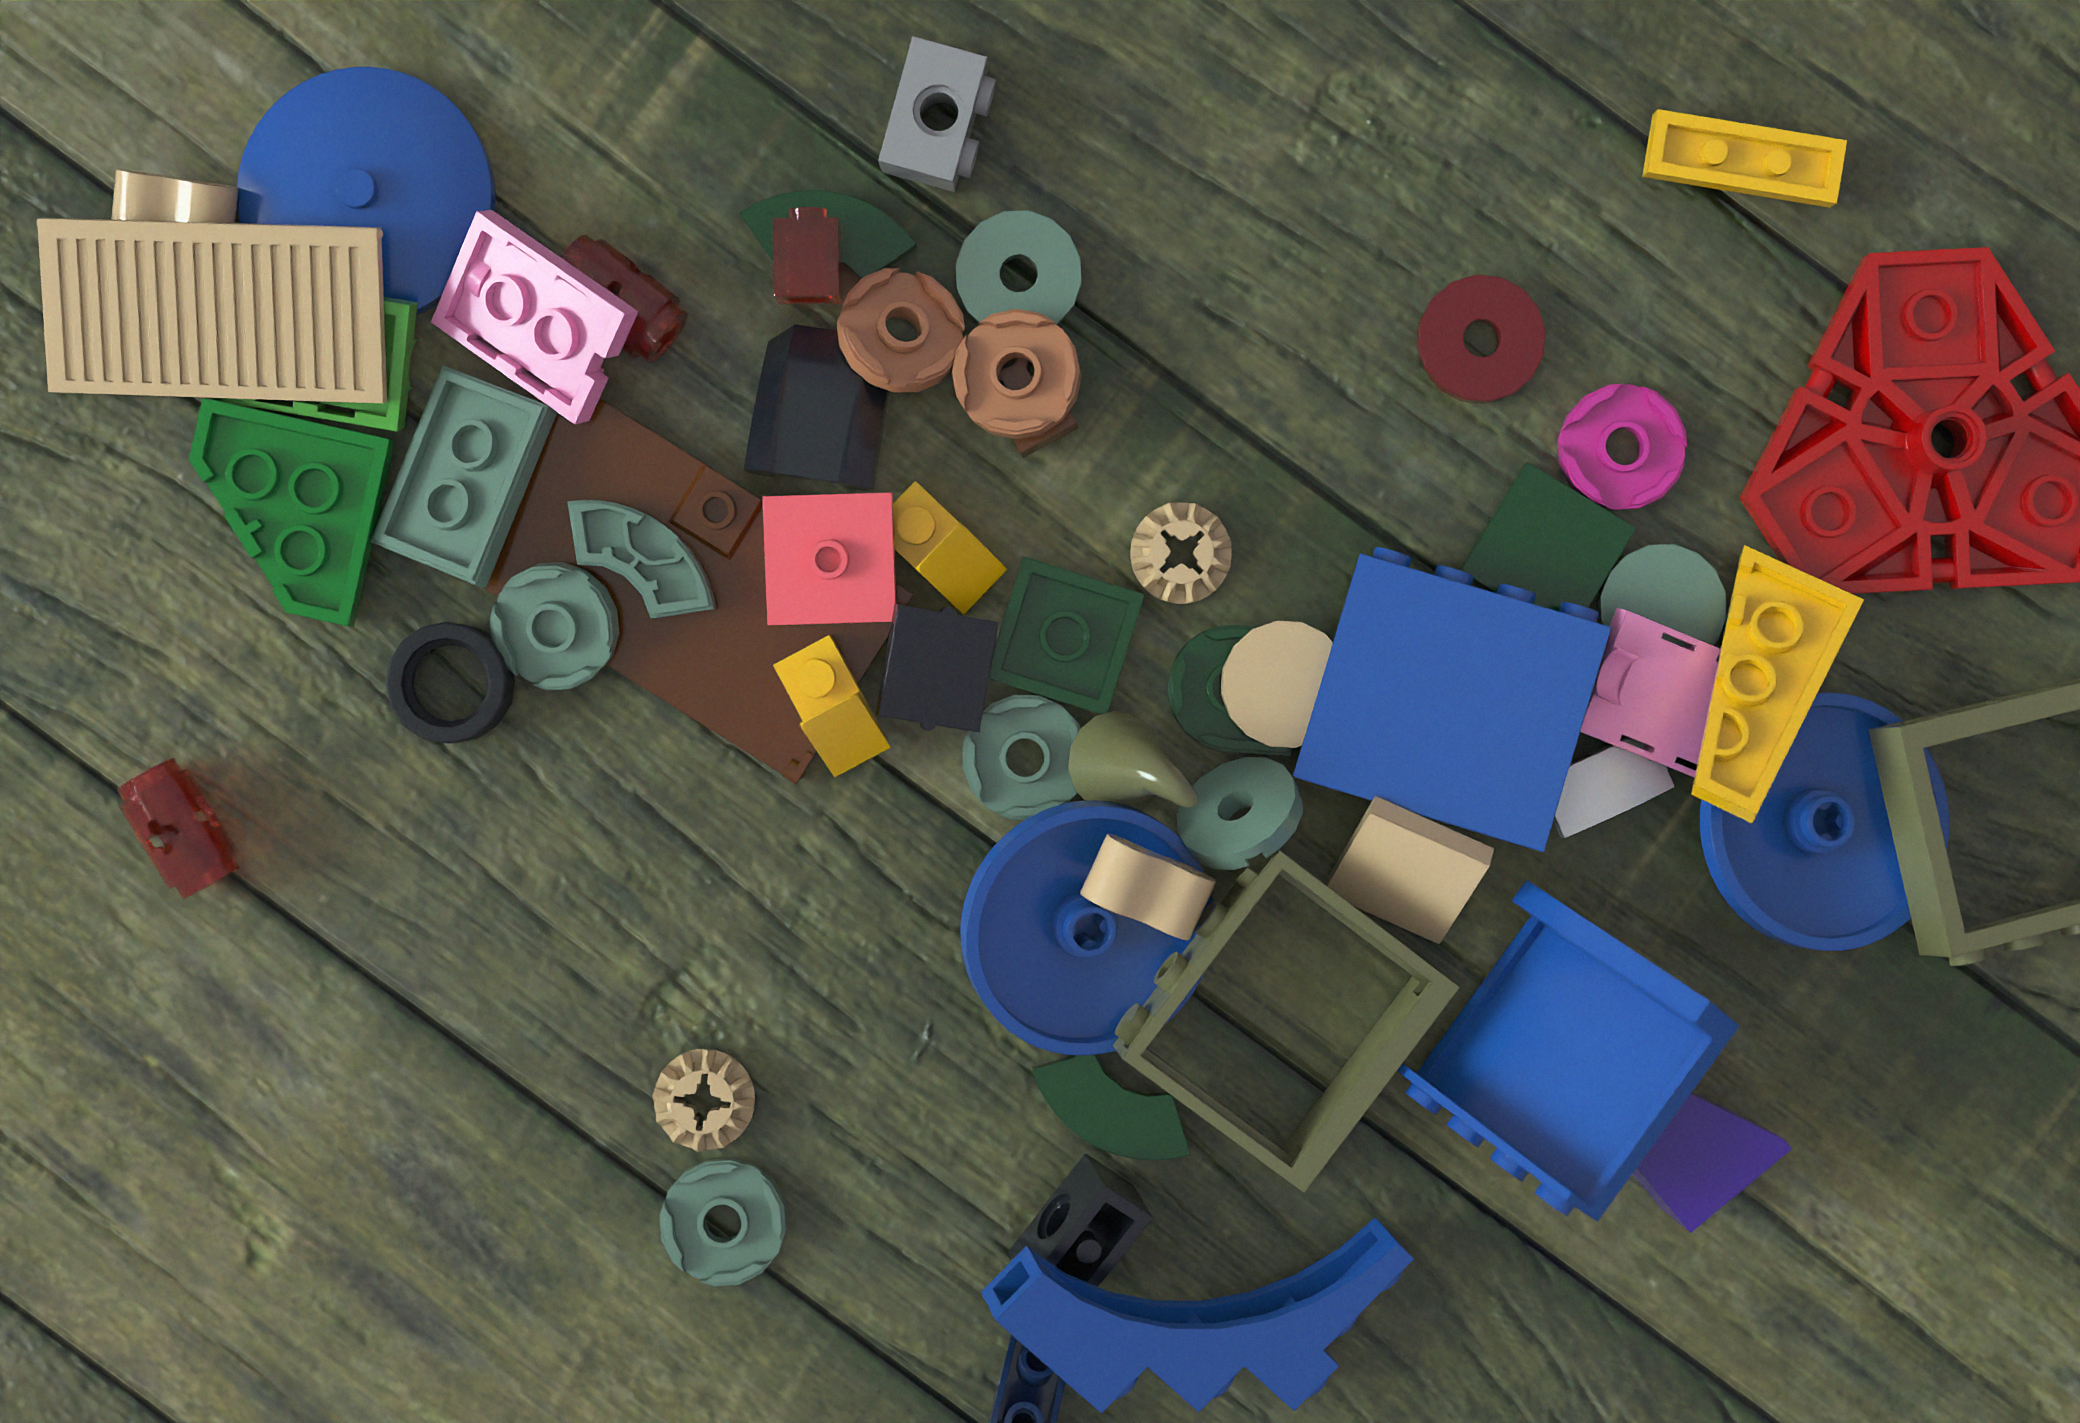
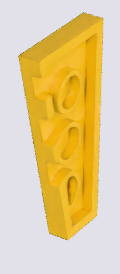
[1691,545,1864,823]

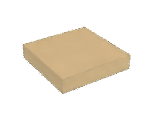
[1326,796,1494,944]

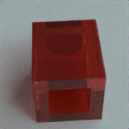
[773,207,843,305]

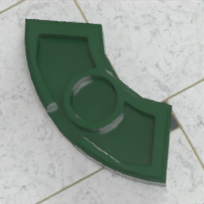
[739,190,917,279]
[1032,1055,1190,1161]

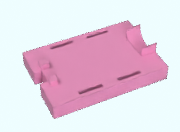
[431,210,639,424]
[1580,608,1721,778]

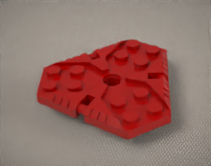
[1739,247,2080,594]

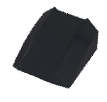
[744,324,889,493]

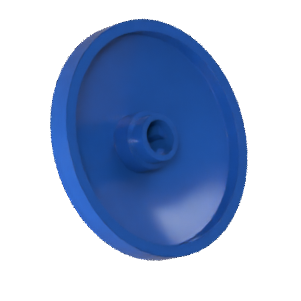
[237,67,496,316]
[1700,692,1949,951]
[960,800,1213,1056]

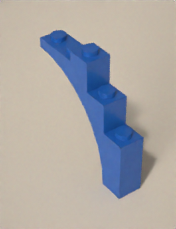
[981,1217,1414,1413]

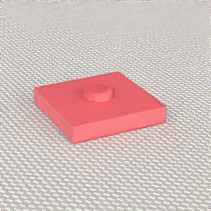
[762,492,897,625]

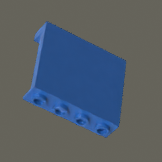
[1292,547,1611,852]
[1397,880,1740,1222]

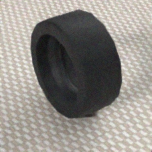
[385,622,515,744]

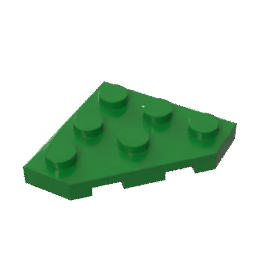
[189,398,395,627]

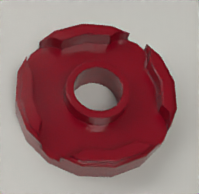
[1416,275,1546,404]

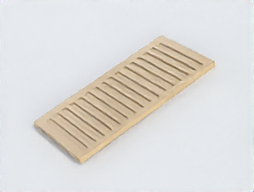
[36,218,387,403]

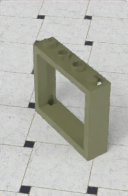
[1868,678,2080,966]
[1113,850,1460,1193]

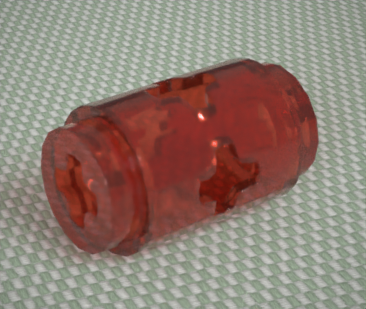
[560,234,688,363]
[117,758,240,900]

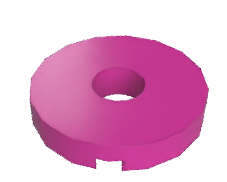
[1558,384,1687,511]

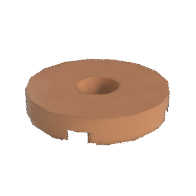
[837,268,965,393]
[952,309,1082,440]

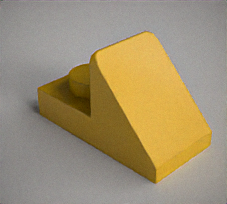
[893,481,1008,615]
[773,635,891,778]

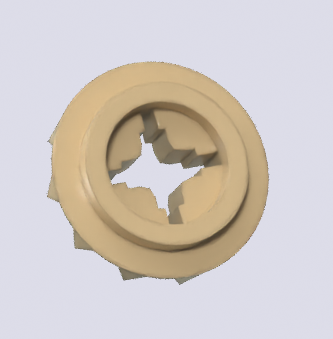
[1130,502,1232,604]
[652,1049,755,1152]

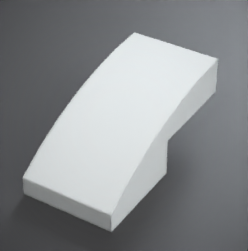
[1553,737,1675,838]

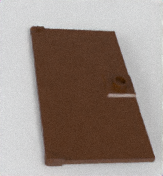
[484,385,914,785]

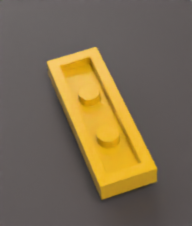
[1642,109,1847,208]

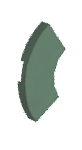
[567,500,717,619]

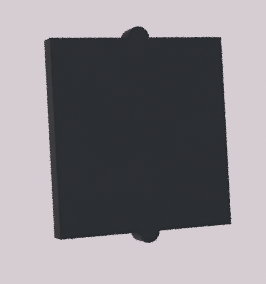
[876,604,998,732]

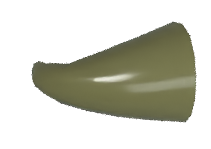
[1068,711,1199,810]

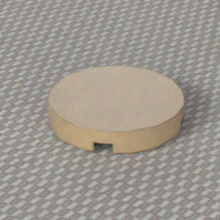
[1221,621,1333,748]

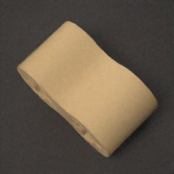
[111,169,239,223]
[1080,834,1216,940]

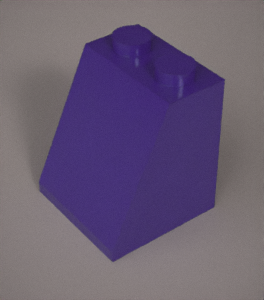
[1633,1091,1792,1233]

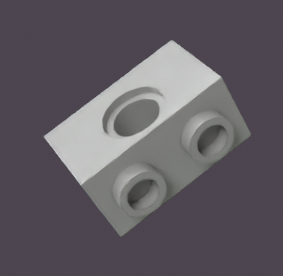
[878,36,997,192]

